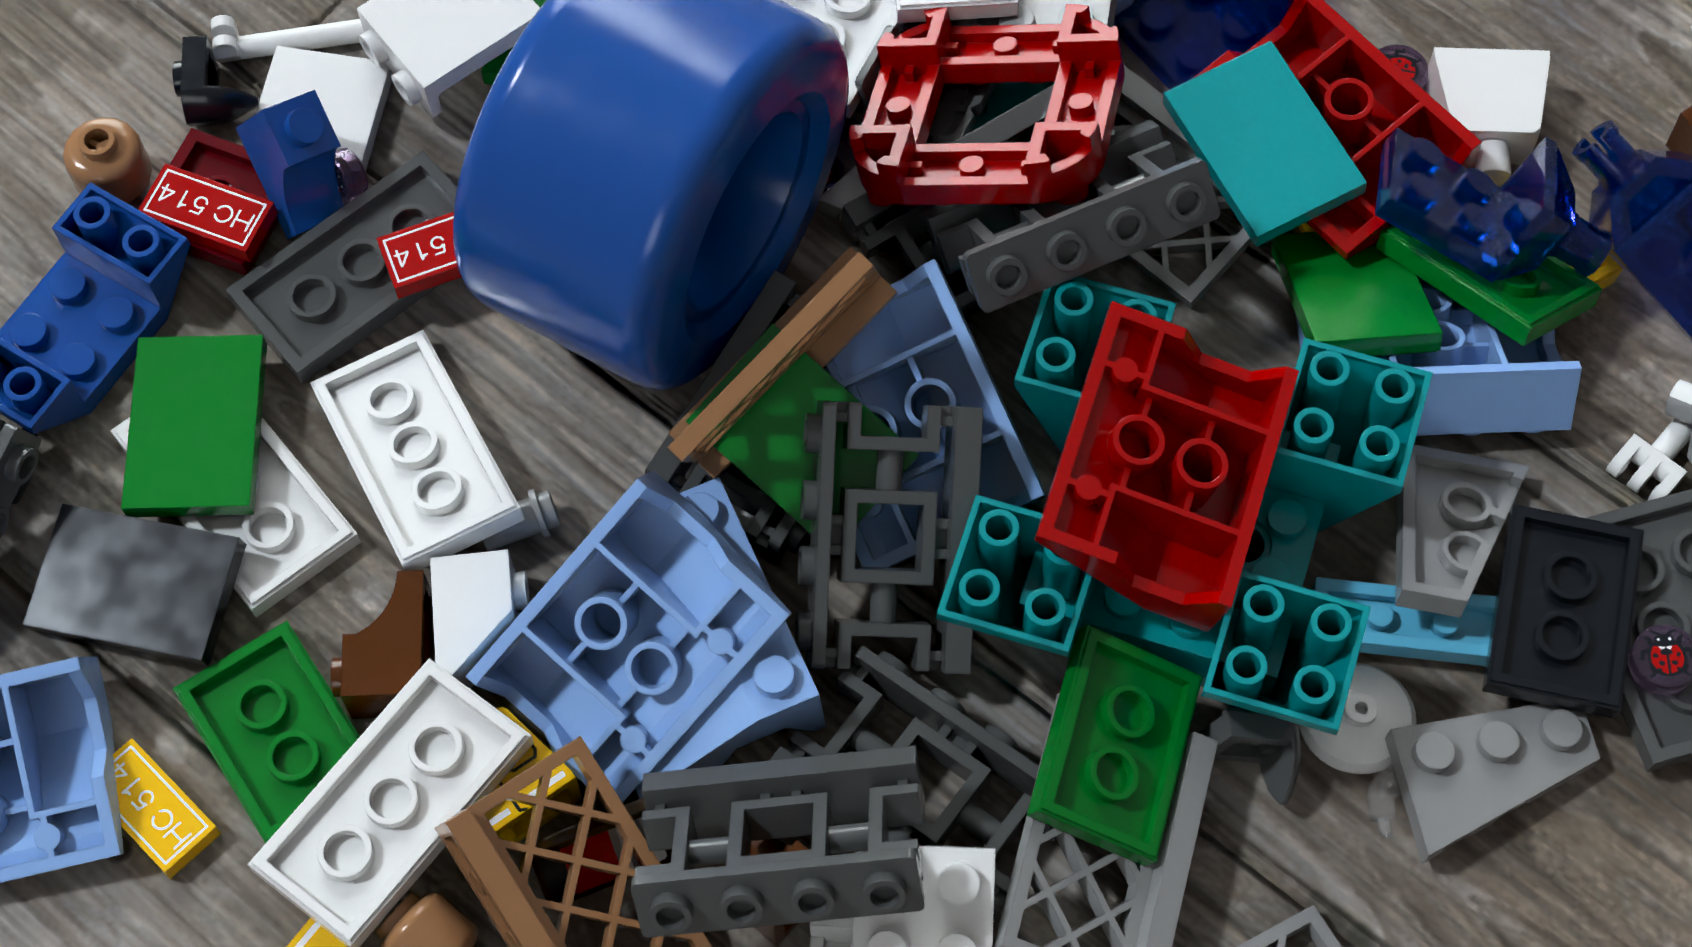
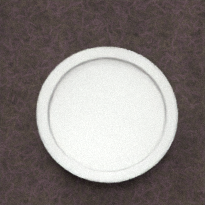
[1299,663,1417,774]

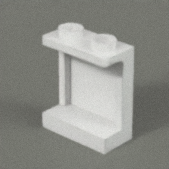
[357,0,540,118]

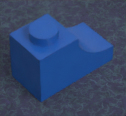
[236,90,345,240]

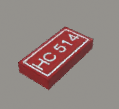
[138,163,278,262]
[376,212,461,299]

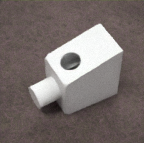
[1424,47,1550,189]

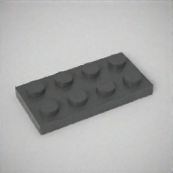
[225,151,457,384]

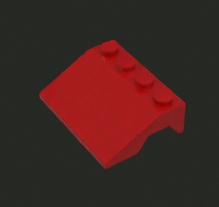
[1194,0,1482,259]
[1034,301,1299,632]

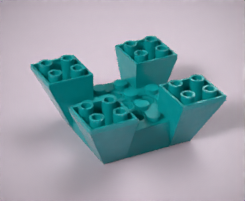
[936,276,1433,735]

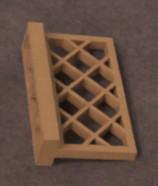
[668,246,898,479]
[434,736,712,947]

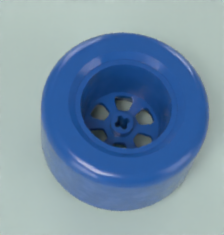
[453,0,849,390]

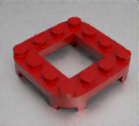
[849,4,1125,206]

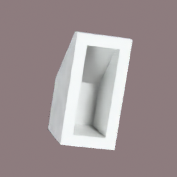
[430,549,530,689]

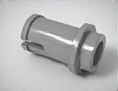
[483,488,561,551]

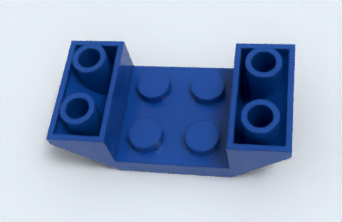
[0,182,190,434]

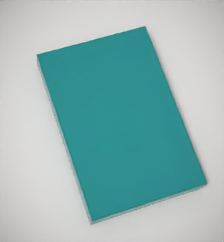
[1163,41,1367,247]

